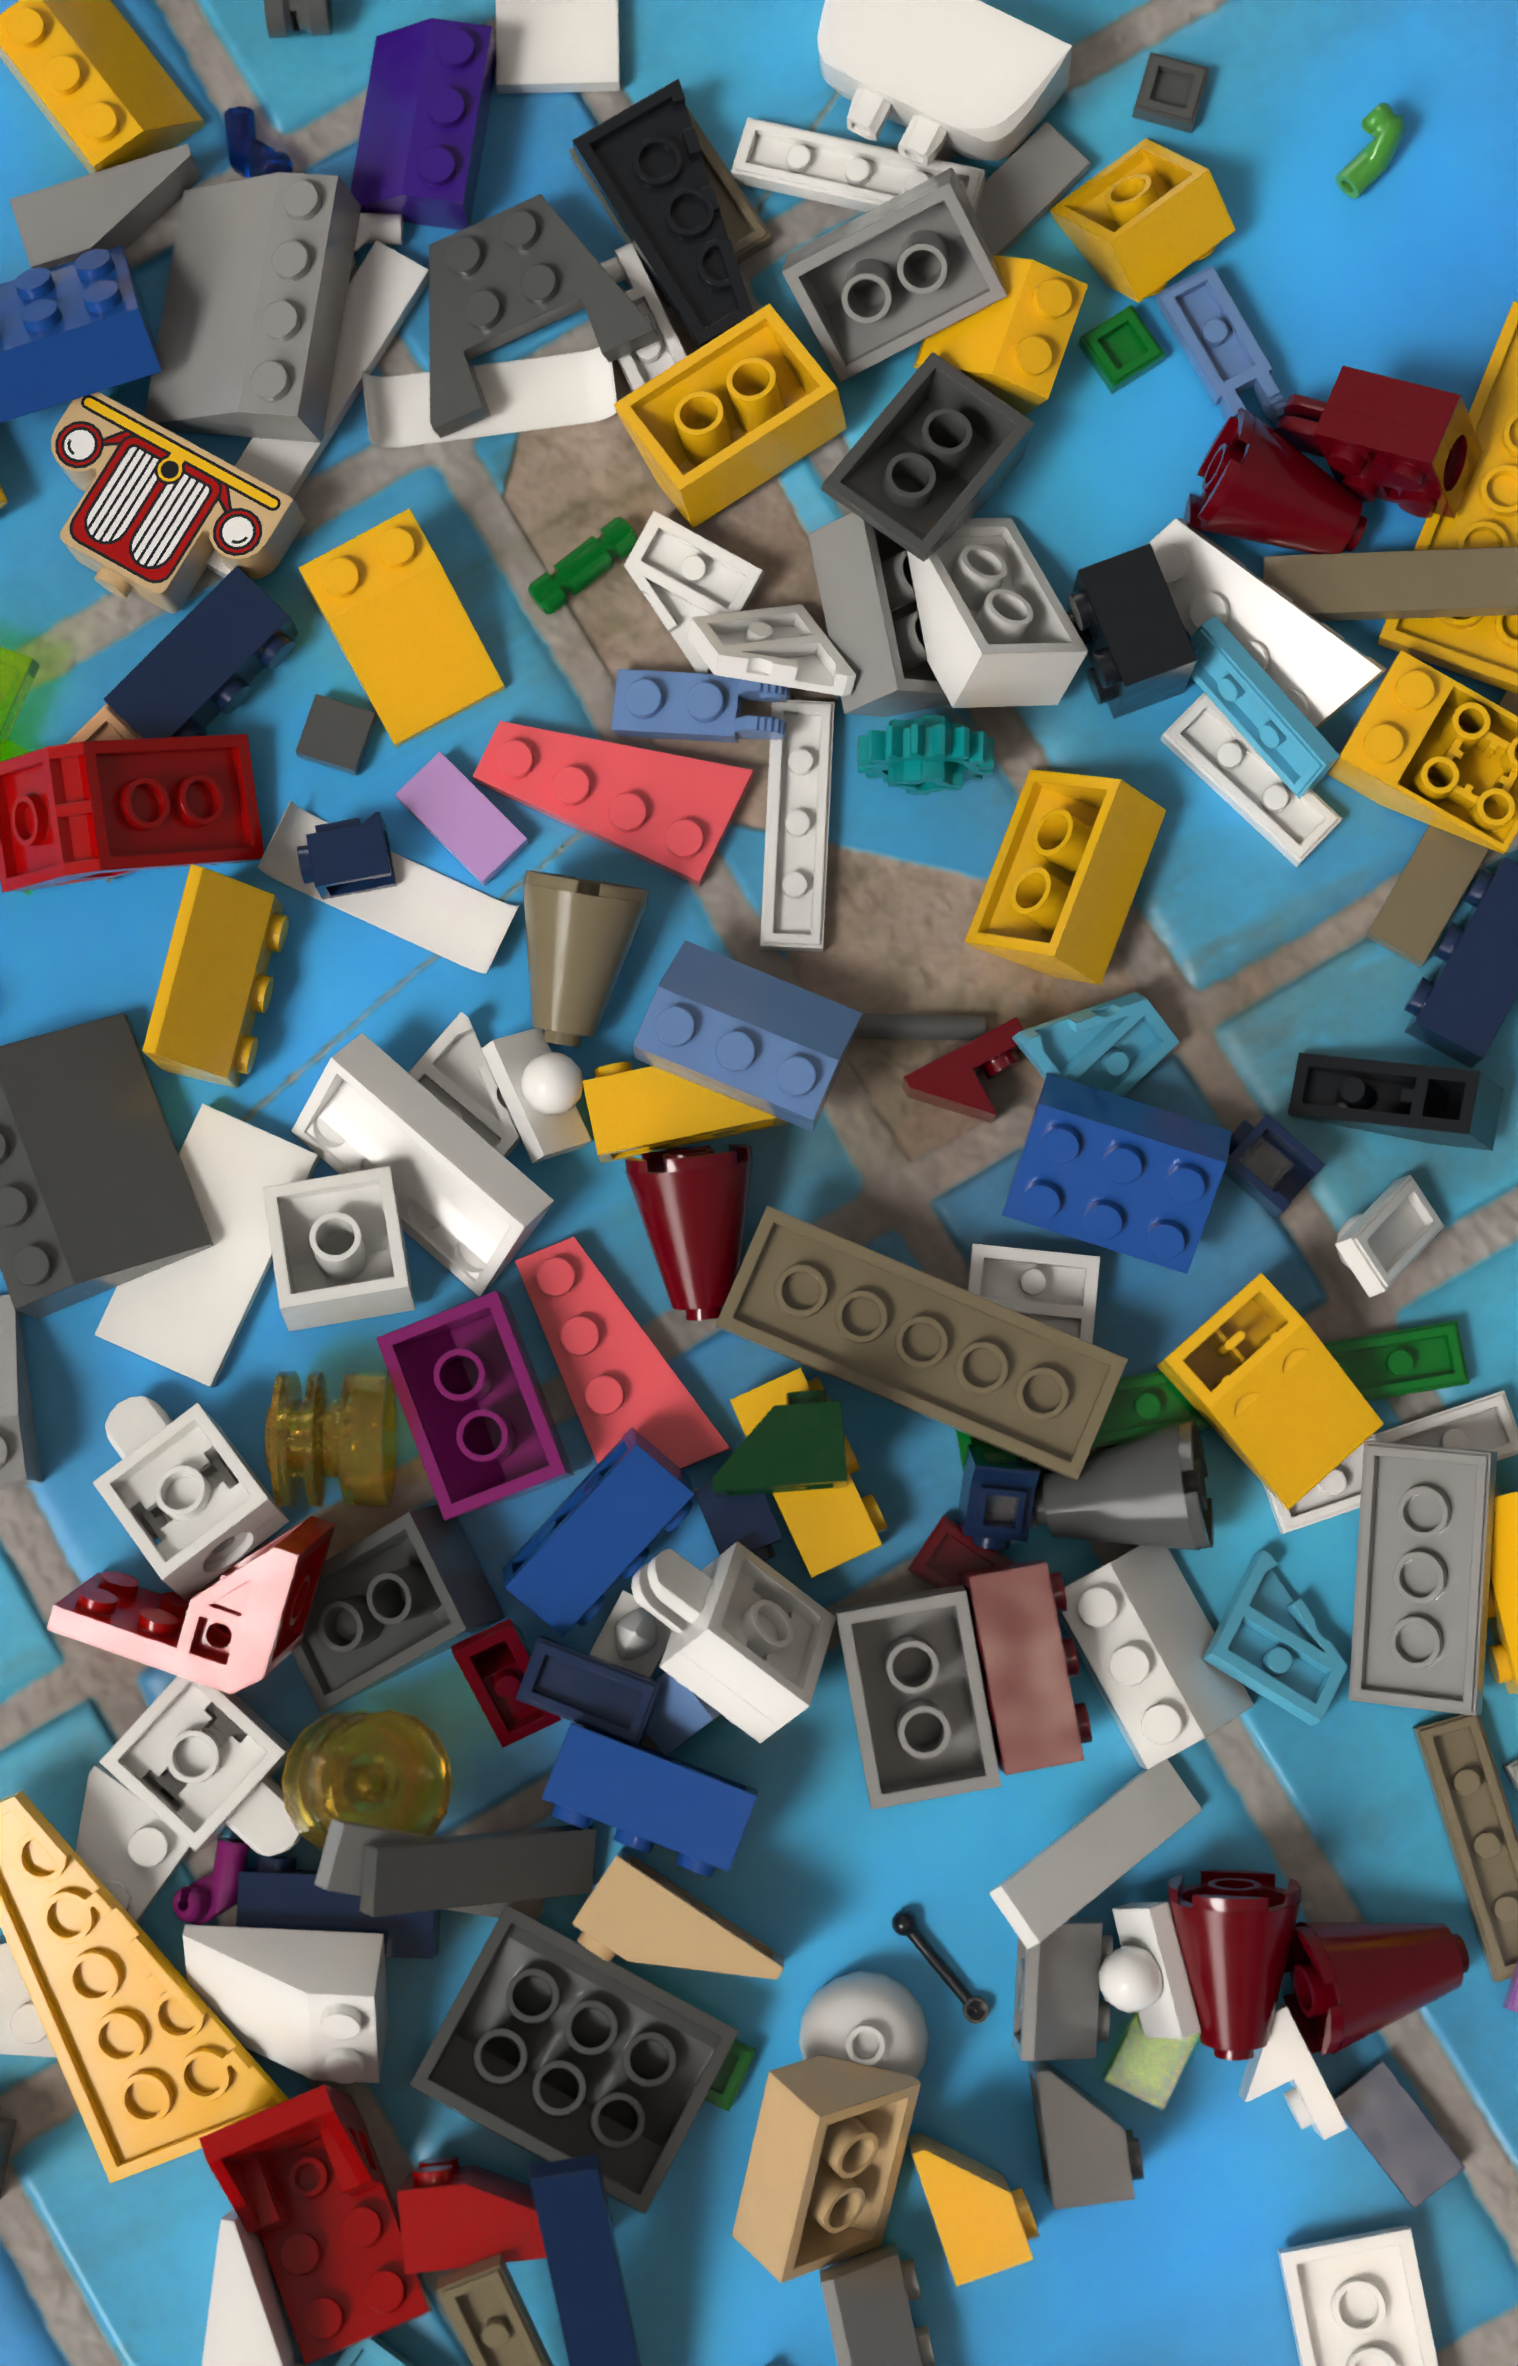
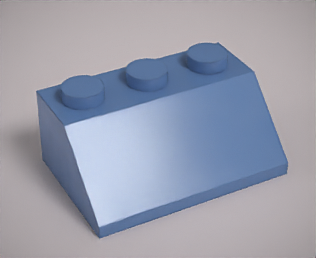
[632,940,863,1132]

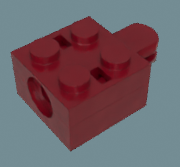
[1274,366,1483,519]

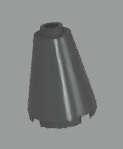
[1033,1421,1214,1551]

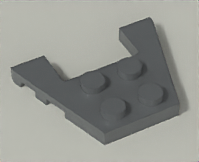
[429,194,660,438]

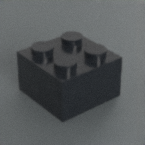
[1066,543,1197,719]

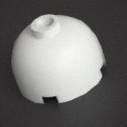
[799,1970,930,2078]

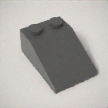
[821,352,1034,562]
[292,1504,505,1713]

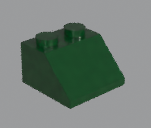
[712,1390,847,1498]

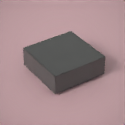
[1132,52,1210,133]
[295,694,377,776]

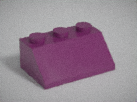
[376,1290,574,1521]

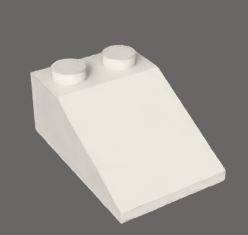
[907,518,1088,708]
[183,1925,388,2084]
[202,2208,309,2366]

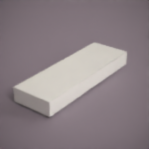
[1160,693,1343,868]

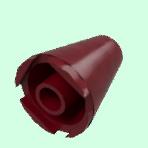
[1184,408,1367,554]
[625,1144,753,1321]
[1167,1870,1301,2061]
[1283,1922,1469,2056]

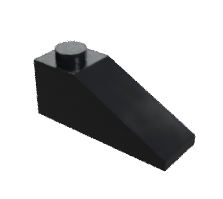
[1288,1053,1504,1151]

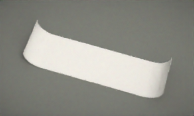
[361,347,617,448]
[258,800,520,974]

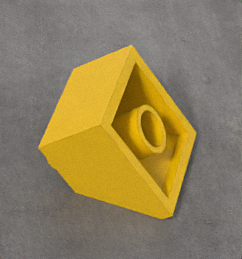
[1049,138,1236,303]
[913,255,1088,416]
[908,2132,1040,2286]

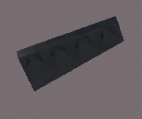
[572,78,753,349]

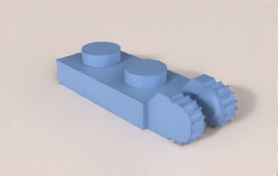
[1155,265,1286,426]
[611,669,790,743]

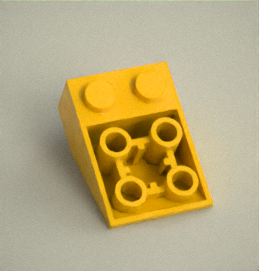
[1327,650,1518,854]
[1157,1273,1384,1510]

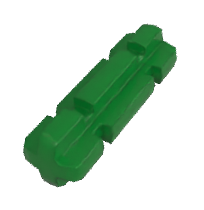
[528,517,638,615]

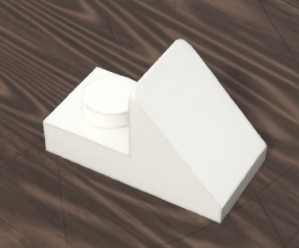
[1238,2000,1348,2140]

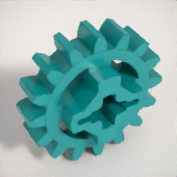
[857,715,995,795]

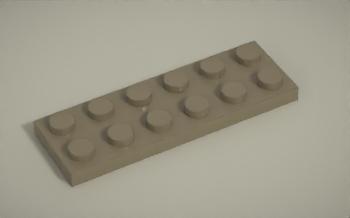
[716,1206,1128,1481]

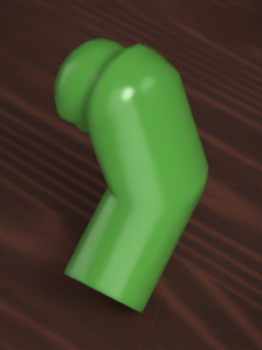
[1335,103,1406,199]

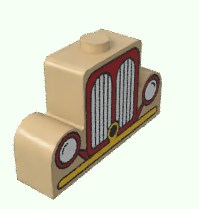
[51,392,306,613]

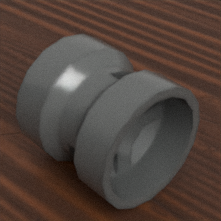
[264,0,333,38]

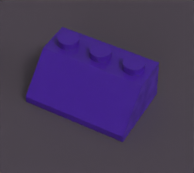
[350,18,496,230]

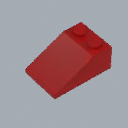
[397,2156,614,2275]

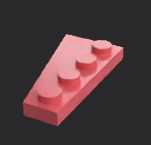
[473,721,754,887]
[515,1236,730,1469]

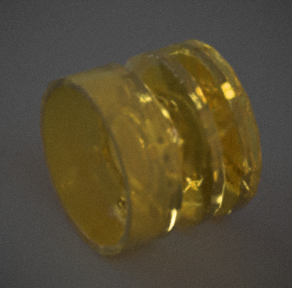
[265,1371,397,1508]

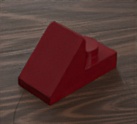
[902,1017,1024,1123]
[450,1618,561,1748]

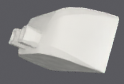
[817,0,1072,167]

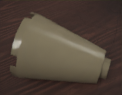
[523,870,649,1047]

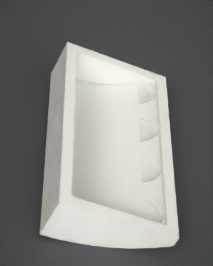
[291,1033,554,1297]

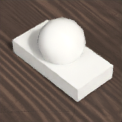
[481,1028,592,1164]
[1334,1175,1444,1298]
[1099,1902,1201,2039]

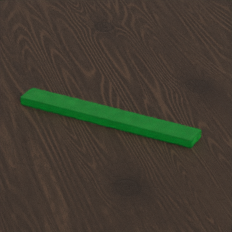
[955,1320,1469,1471]

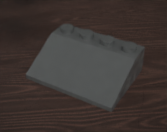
[0,1013,214,1319]
[410,1905,739,2214]

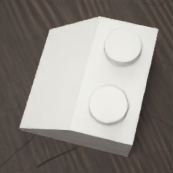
[262,1166,415,1332]

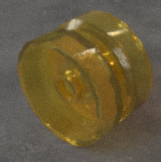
[281,1710,453,1850]

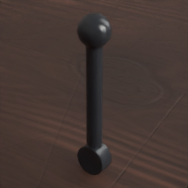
[892,1910,989,2024]

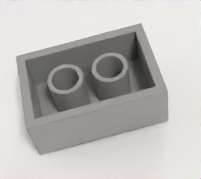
[835,1584,1001,1810]

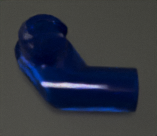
[224,107,293,178]

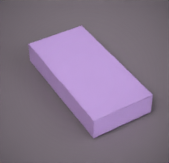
[395,752,529,886]

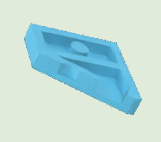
[1012,992,1180,1097]
[1202,1550,1348,1726]

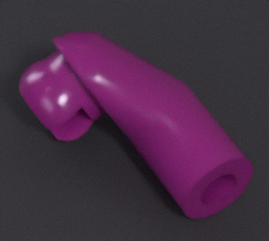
[172,1838,249,1925]

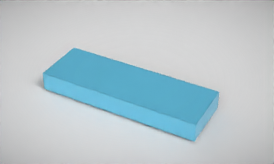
[1190,616,1340,799]

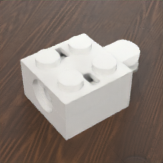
[92,1396,289,1601]
[631,1541,836,1743]
[99,1676,306,1857]

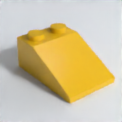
[298,508,505,748]

